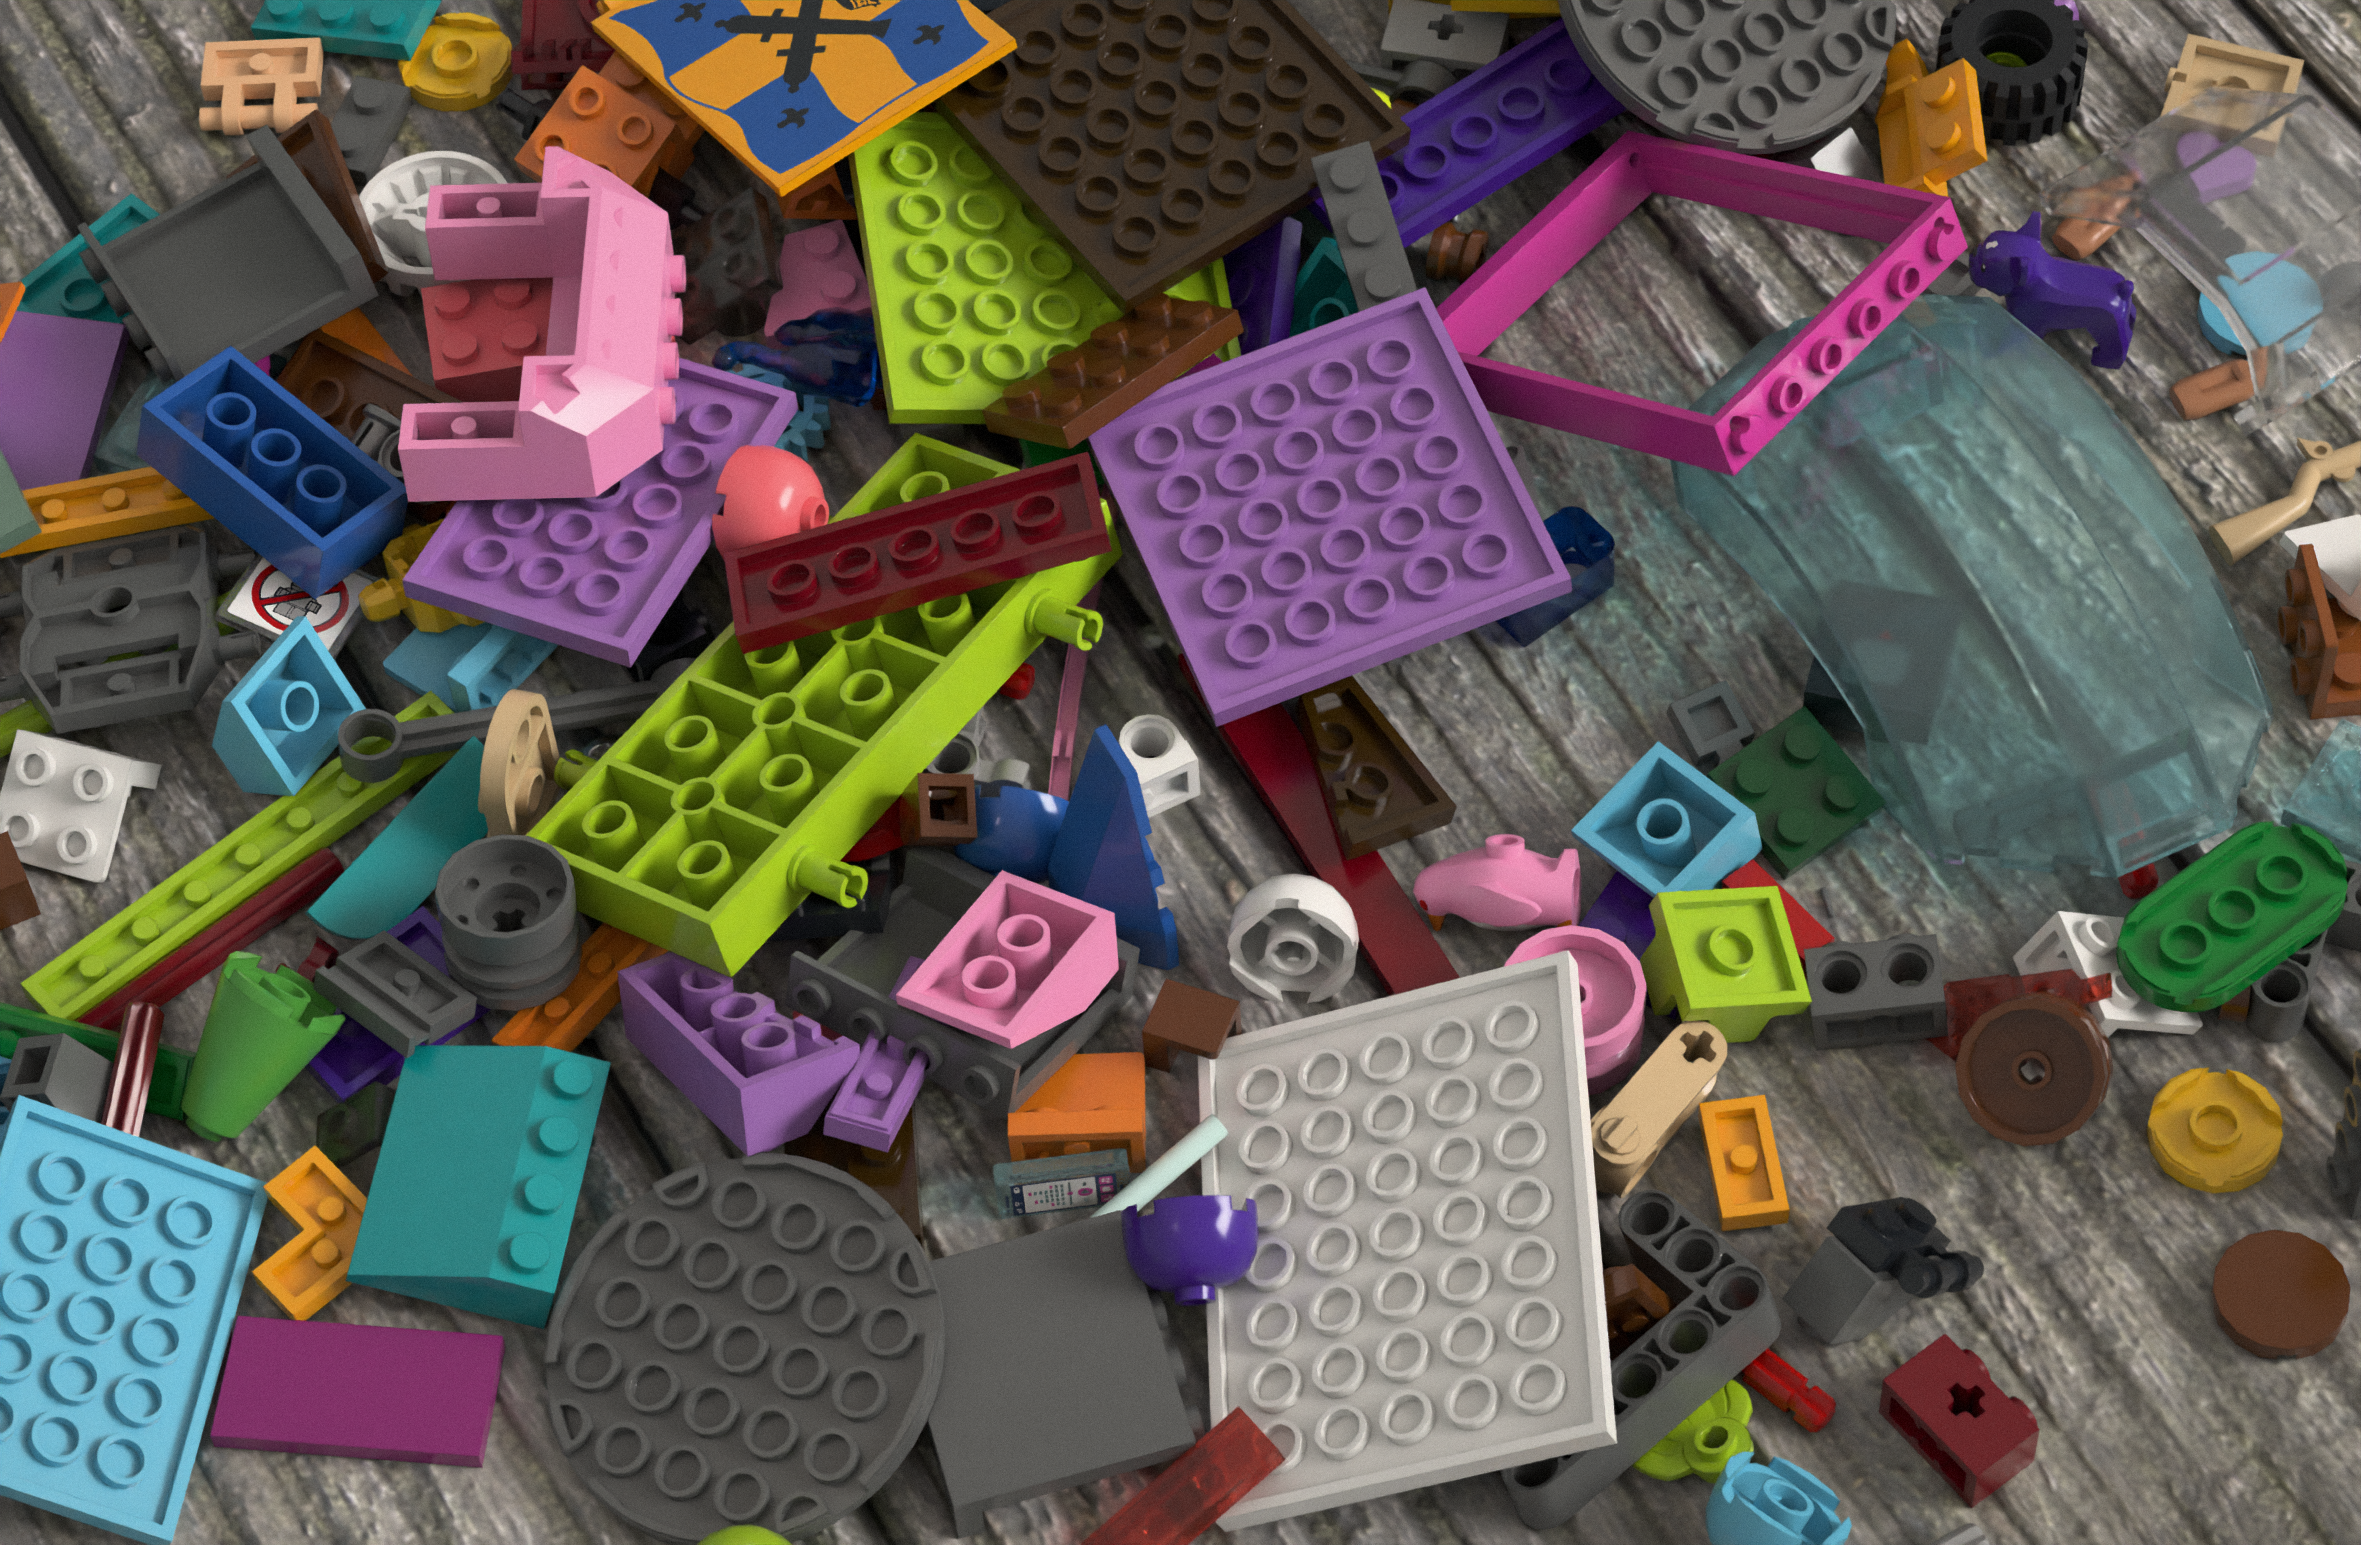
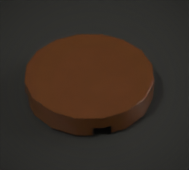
[2211,1229,2351,1360]

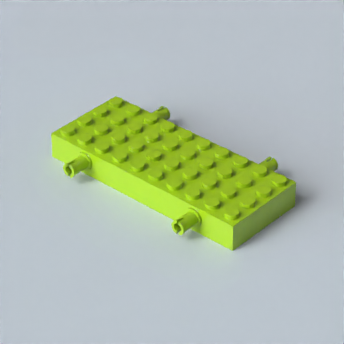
[526,432,1123,978]

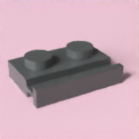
[313,930,477,1058]

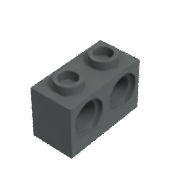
[1804,933,1948,1051]

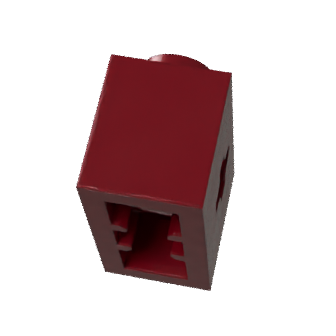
[1879,1333,2040,1508]

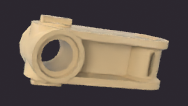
[1590,1021,1727,1198]

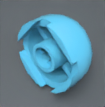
[1706,1452,1852,1545]

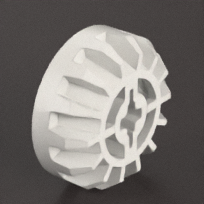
[359,151,508,298]

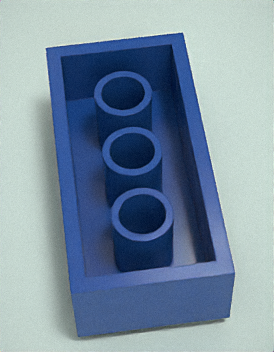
[136,346,408,599]

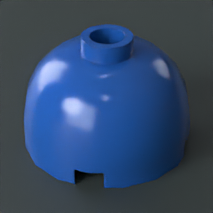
[952,785,1069,884]

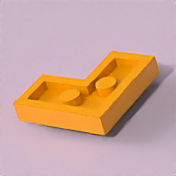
[252,1145,367,1321]

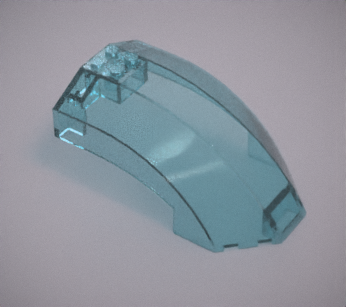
[1670,294,2274,878]

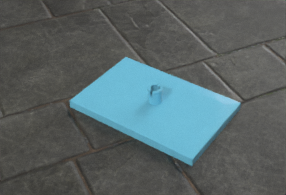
[0,1095,268,1545]

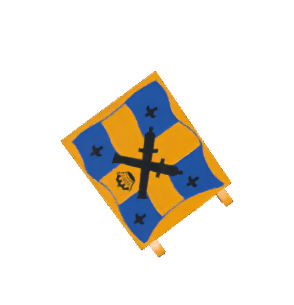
[591,0,1018,197]

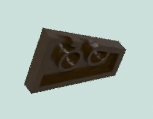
[1295,676,1457,861]

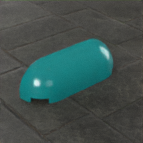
[305,735,488,940]

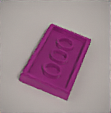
[210,1316,506,1468]

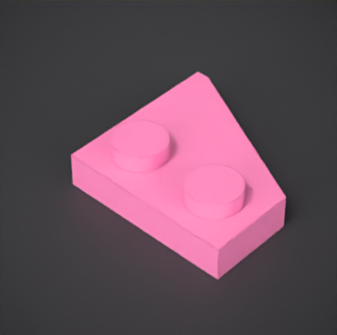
[764,219,874,352]

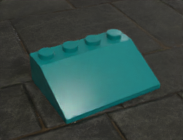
[346,1045,611,1329]

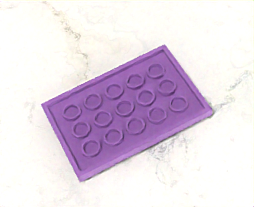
[402,358,798,668]

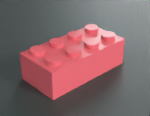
[421,277,676,402]

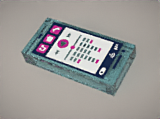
[993,1148,1130,1220]

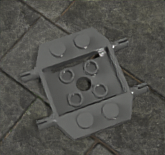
[0,524,262,734]

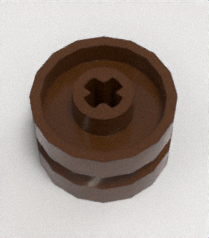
[1955,991,2113,1146]

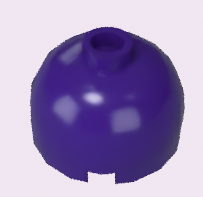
[1121,1195,1259,1306]

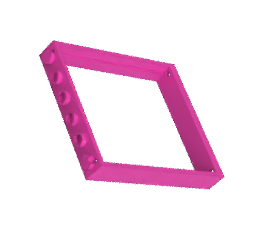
[1436,131,1968,476]

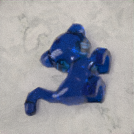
[711,307,884,407]

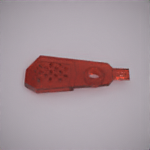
[1925,969,2112,1062]

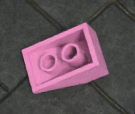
[896,870,1119,1049]

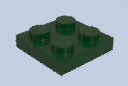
[1706,706,1887,881]

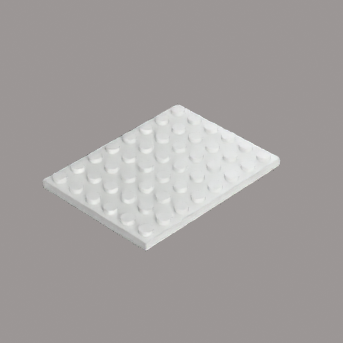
[1197,950,1617,1532]

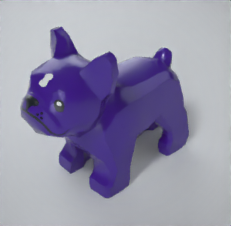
[1968,211,2137,370]

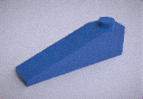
[1047,724,1179,971]

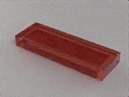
[1081,1406,1286,1545]

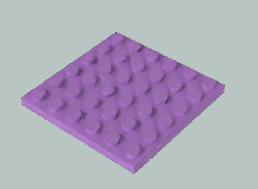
[1085,287,1572,727]

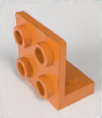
[1008,1052,1146,1177]

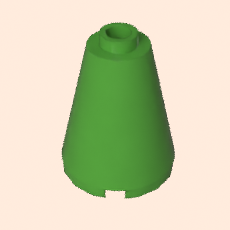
[181,951,346,1142]

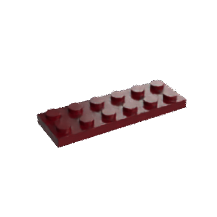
[723,452,1112,654]

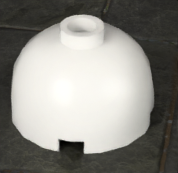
[1227,874,1359,1003]

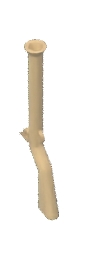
[2209,437,2361,566]

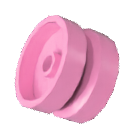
[1504,925,1647,1095]

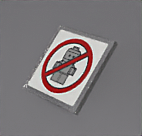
[215,553,380,660]

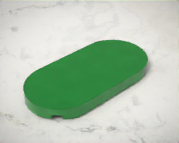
[2116,821,2348,1012]

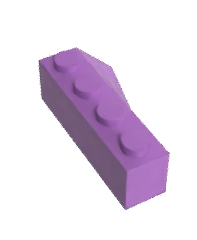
[617,952,860,1157]

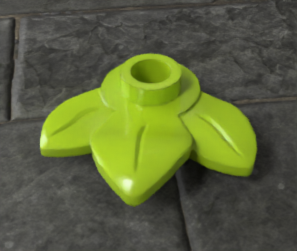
[1631,1379,1753,1484]

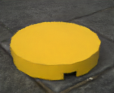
[398,13,513,112]
[2146,1067,2283,1194]

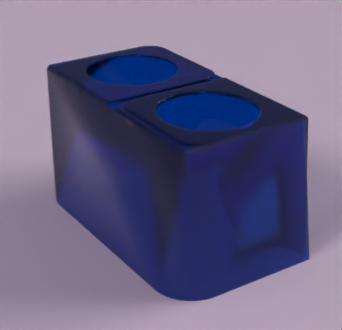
[1496,506,1615,648]

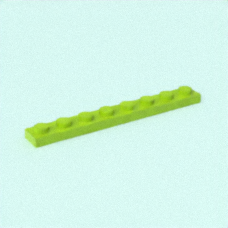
[20,690,460,1021]

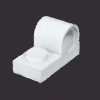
[1072,714,1201,818]

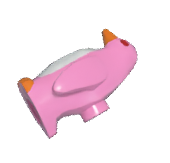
[1413,834,1581,931]

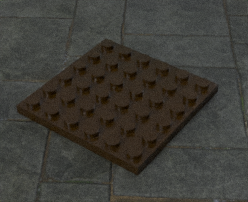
[930,0,1411,315]

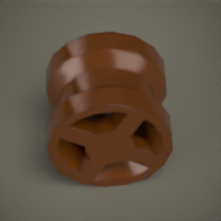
[1425,222,1489,286]

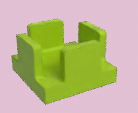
[1640,886,1812,1043]

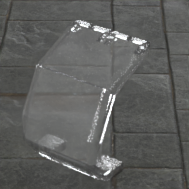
[2039,86,2361,436]

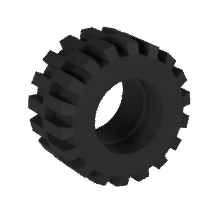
[1935,0,2088,146]

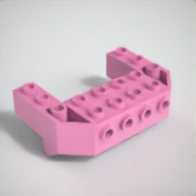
[398,146,686,502]

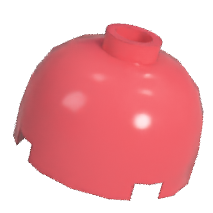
[712,445,829,562]

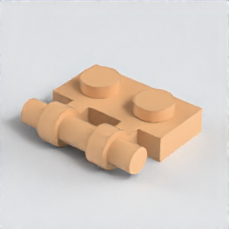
[199,38,324,136]

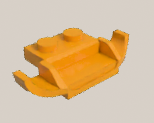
[1875,38,1987,197]

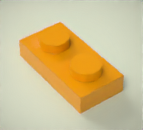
[1698,1095,1790,1232]

